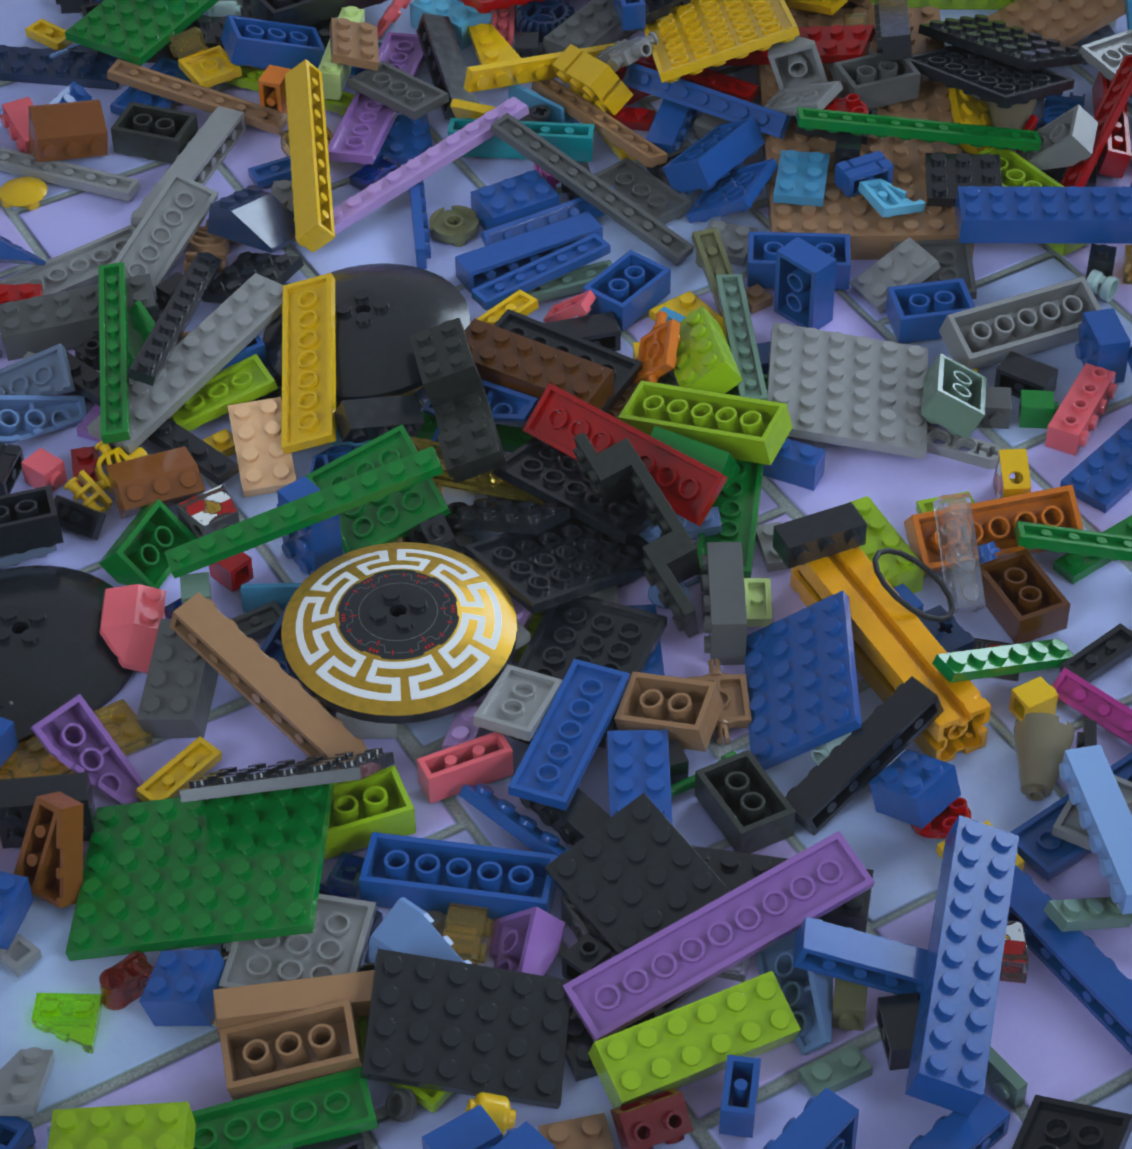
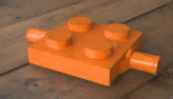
[634,311,681,385]

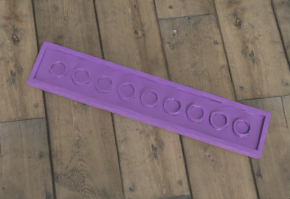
[328,32,425,165]
[562,831,875,1042]

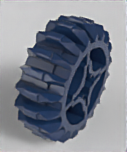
[515,0,575,43]

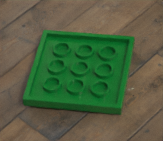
[305,424,451,554]

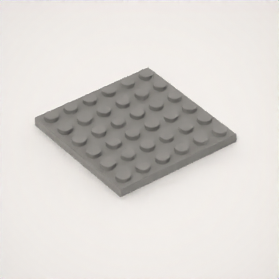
[767,322,928,459]

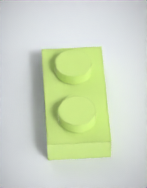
[744,578,772,627]

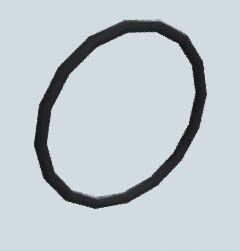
[872,548,955,622]

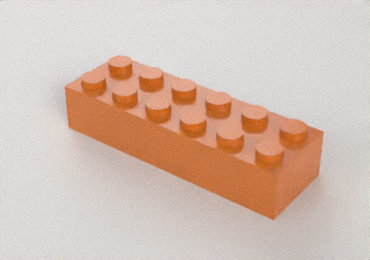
[904,484,1084,575]

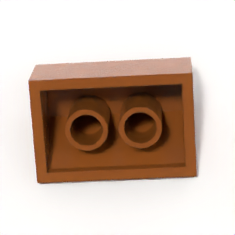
[28,99,108,162]
[105,446,205,519]

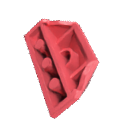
[99,584,166,674]

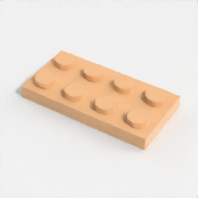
[228,397,297,498]

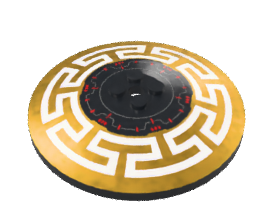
[281,542,517,724]

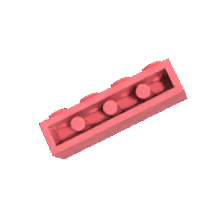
[1045,363,1118,456]

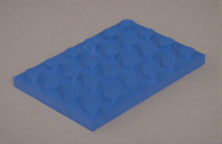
[744,591,862,770]

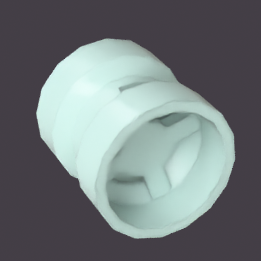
[1086,269,1119,302]

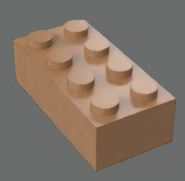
[219,999,363,1100]

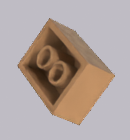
[614,672,723,752]

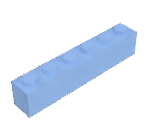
[1059,745,1132,915]

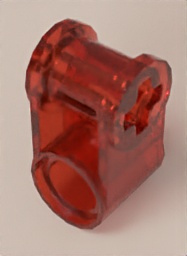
[99,951,154,1010]

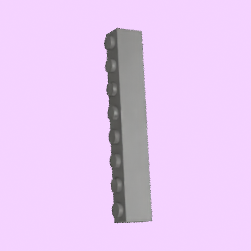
[131,106,246,228]

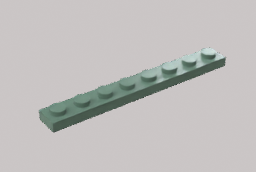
[716,273,768,401]

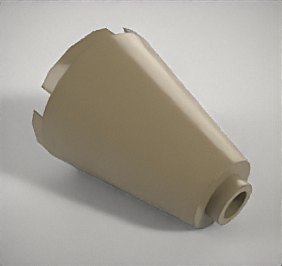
[988,99,1036,149]
[1014,712,1075,801]

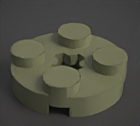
[429,205,479,247]

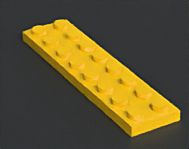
[281,273,336,454]

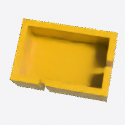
[552,44,633,116]

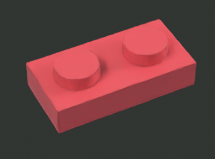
[543,290,596,323]

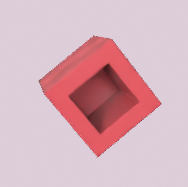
[21,448,67,492]

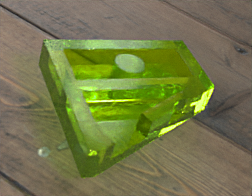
[31,993,103,1053]

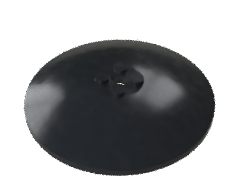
[263,263,471,402]
[0,565,134,713]

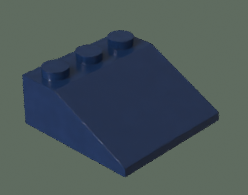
[207,185,296,253]

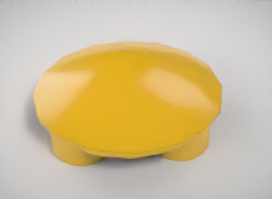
[0,176,48,210]

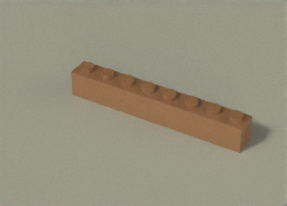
[169,592,368,760]

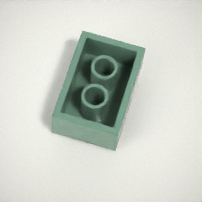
[921,353,987,440]

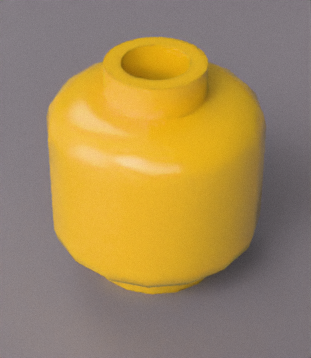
[465,1092,516,1136]

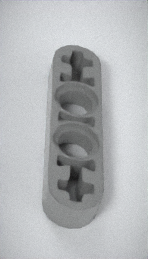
[927,425,1002,469]

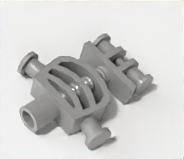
[596,31,659,72]

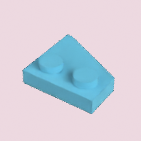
[858,179,926,218]

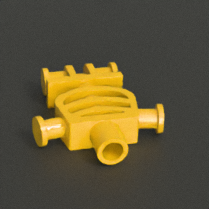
[64,440,148,513]

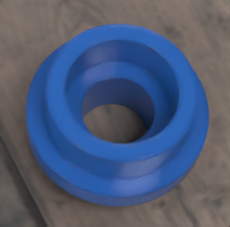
[971,541,1000,564]

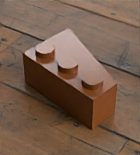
[14,791,83,908]

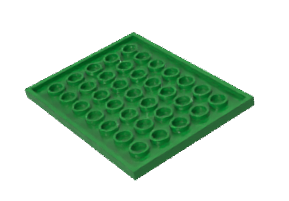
[65,783,334,961]

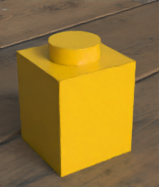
[1009,676,1058,721]

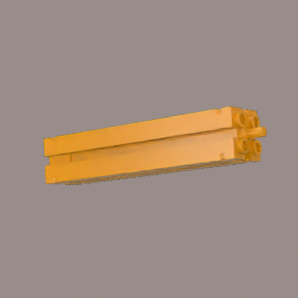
[790,547,991,762]

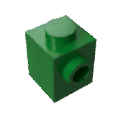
[1018,390,1059,429]

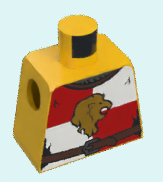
[993,449,1031,499]

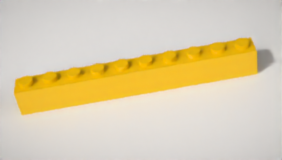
[285,59,335,253]

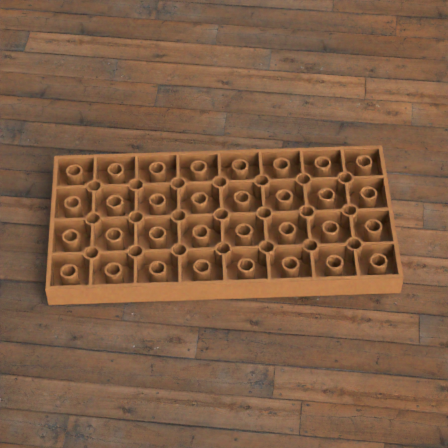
[757,6,974,260]

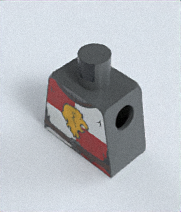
[176,484,240,538]

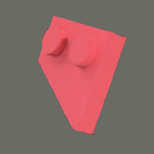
[377,0,412,40]

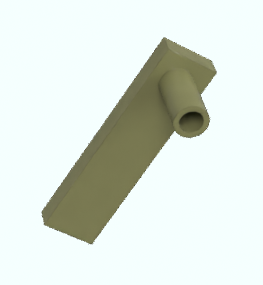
[691,227,734,318]

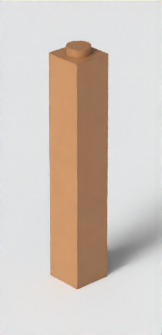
[213,970,374,1035]

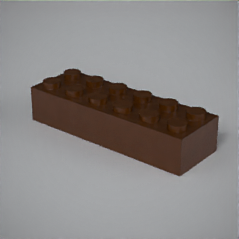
[464,318,614,410]

